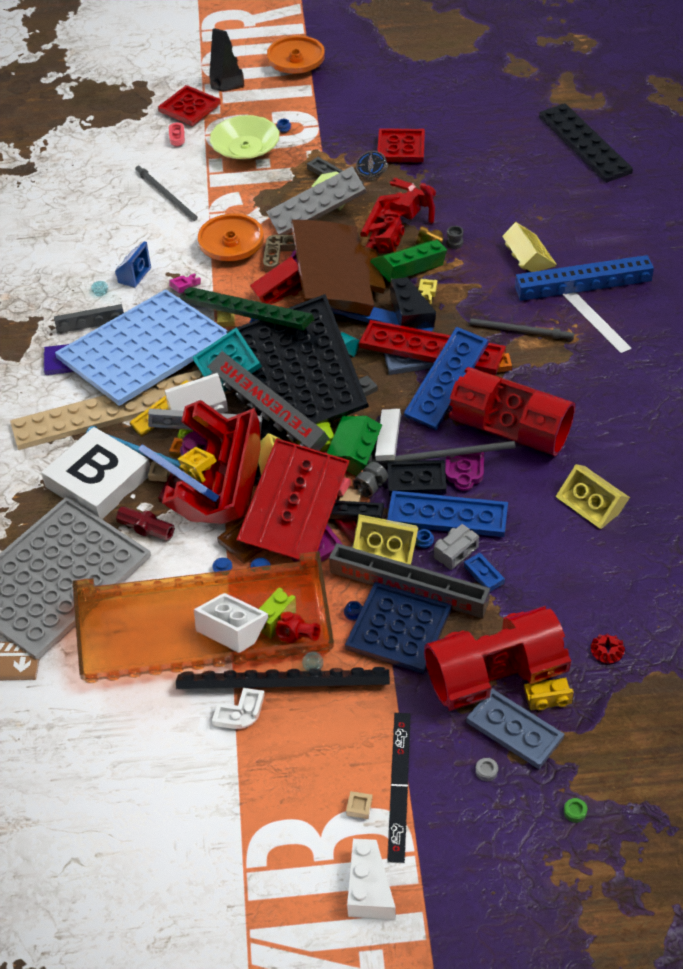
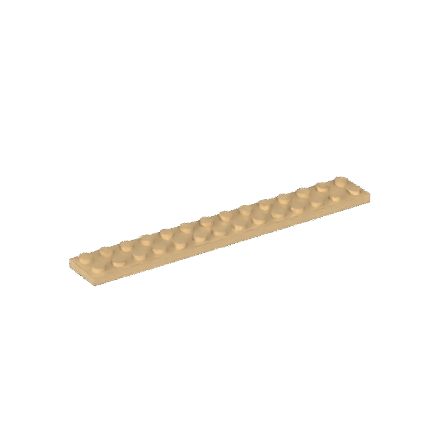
[10,370,235,450]

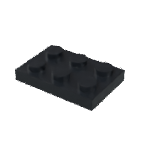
[387,460,447,496]

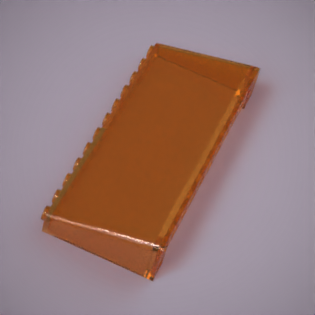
[72,551,334,683]

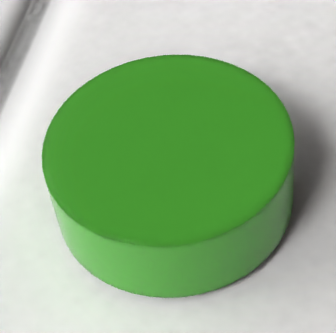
[564,798,587,823]

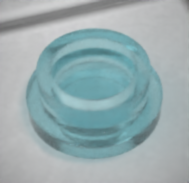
[91,281,108,296]
[302,652,323,671]

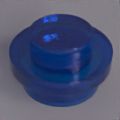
[344,601,363,621]

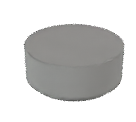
[476,758,498,781]

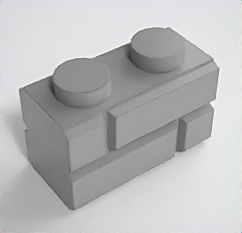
[434,524,479,570]

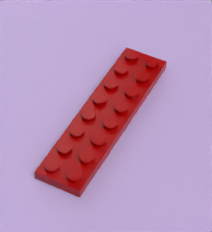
[359,320,506,375]

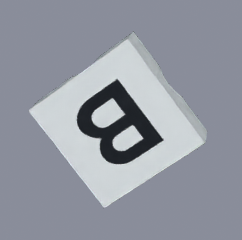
[41,427,150,519]

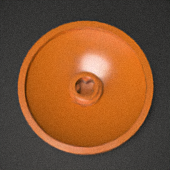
[267,36,325,73]
[198,213,264,261]

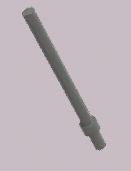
[470,318,575,340]

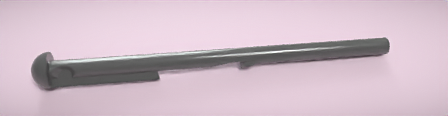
[366,441,515,468]

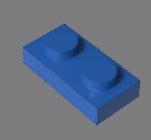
[464,553,505,592]

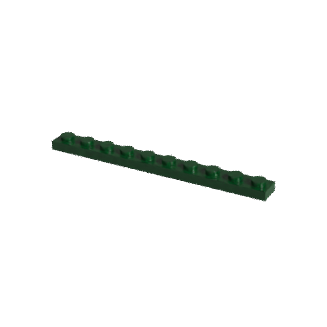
[179,287,314,330]

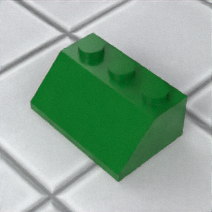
[326,416,382,476]

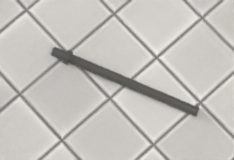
[135,165,198,221]

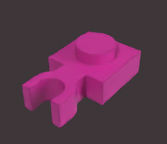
[169,273,201,293]

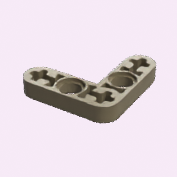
[263,235,295,272]

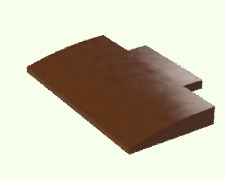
[291,220,386,316]

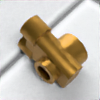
[416,226,444,244]

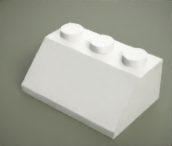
[165,373,228,414]
[194,593,268,653]

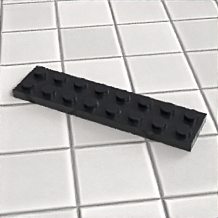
[539,103,633,183]

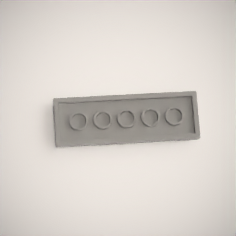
[266,167,367,235]

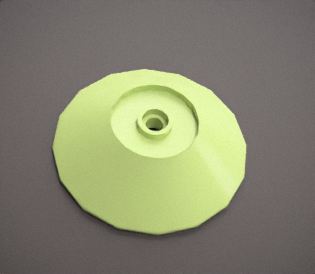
[210,115,279,160]

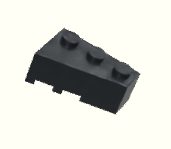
[390,278,436,329]

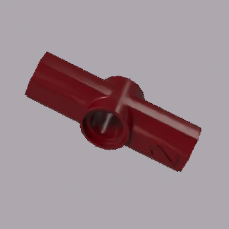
[116,506,175,541]

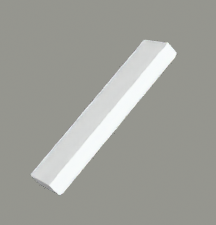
[375,409,401,461]

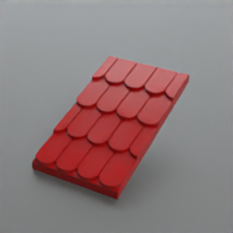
[236,438,350,564]

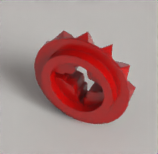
[591,633,625,663]

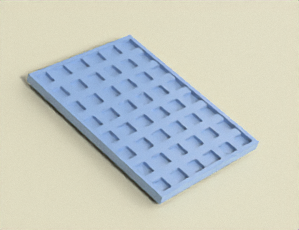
[55,289,227,406]

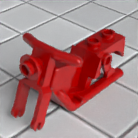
[360,178,436,254]

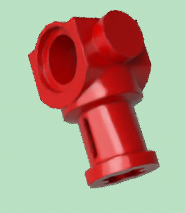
[276,612,321,643]

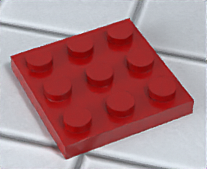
[158,85,221,126]
[377,129,425,163]

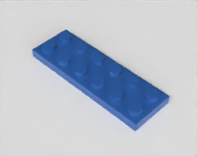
[404,327,489,430]
[387,491,508,537]

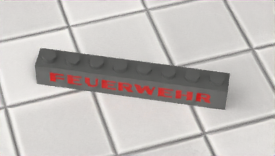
[208,351,329,451]
[329,543,490,619]

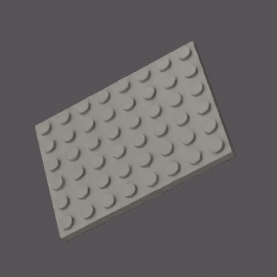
[0,497,151,659]

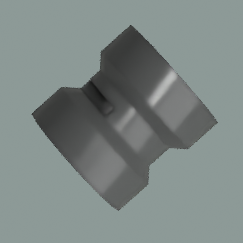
[447,226,464,249]

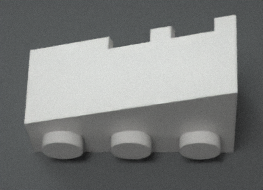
[347,839,396,920]

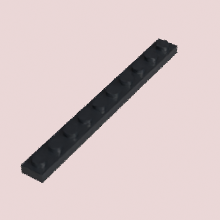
[176,667,390,689]

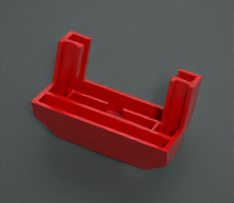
[162,400,261,524]

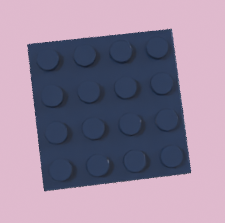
[345,582,452,674]

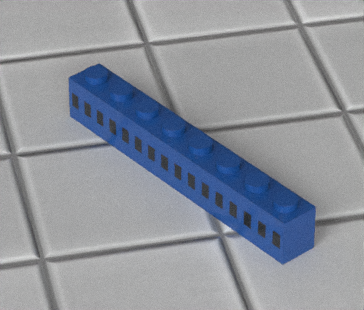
[515,255,654,301]

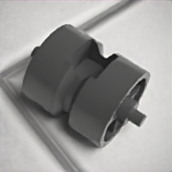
[353,462,388,498]

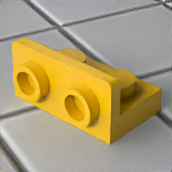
[178,447,217,483]
[524,678,574,710]

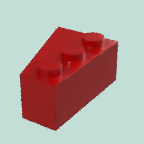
[250,257,302,305]

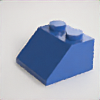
[115,241,151,288]

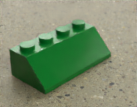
[370,240,447,282]

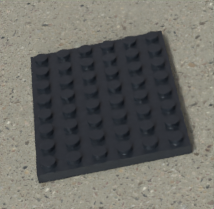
[226,294,369,440]

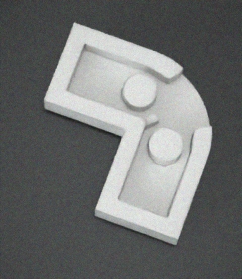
[212,688,265,729]

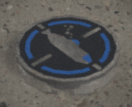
[356,151,388,180]

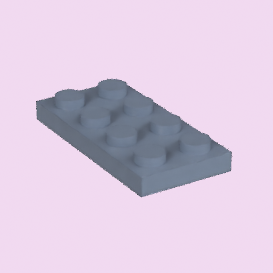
[466,689,564,769]

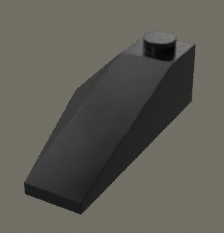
[209,28,245,92]

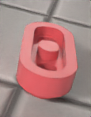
[169,123,185,146]

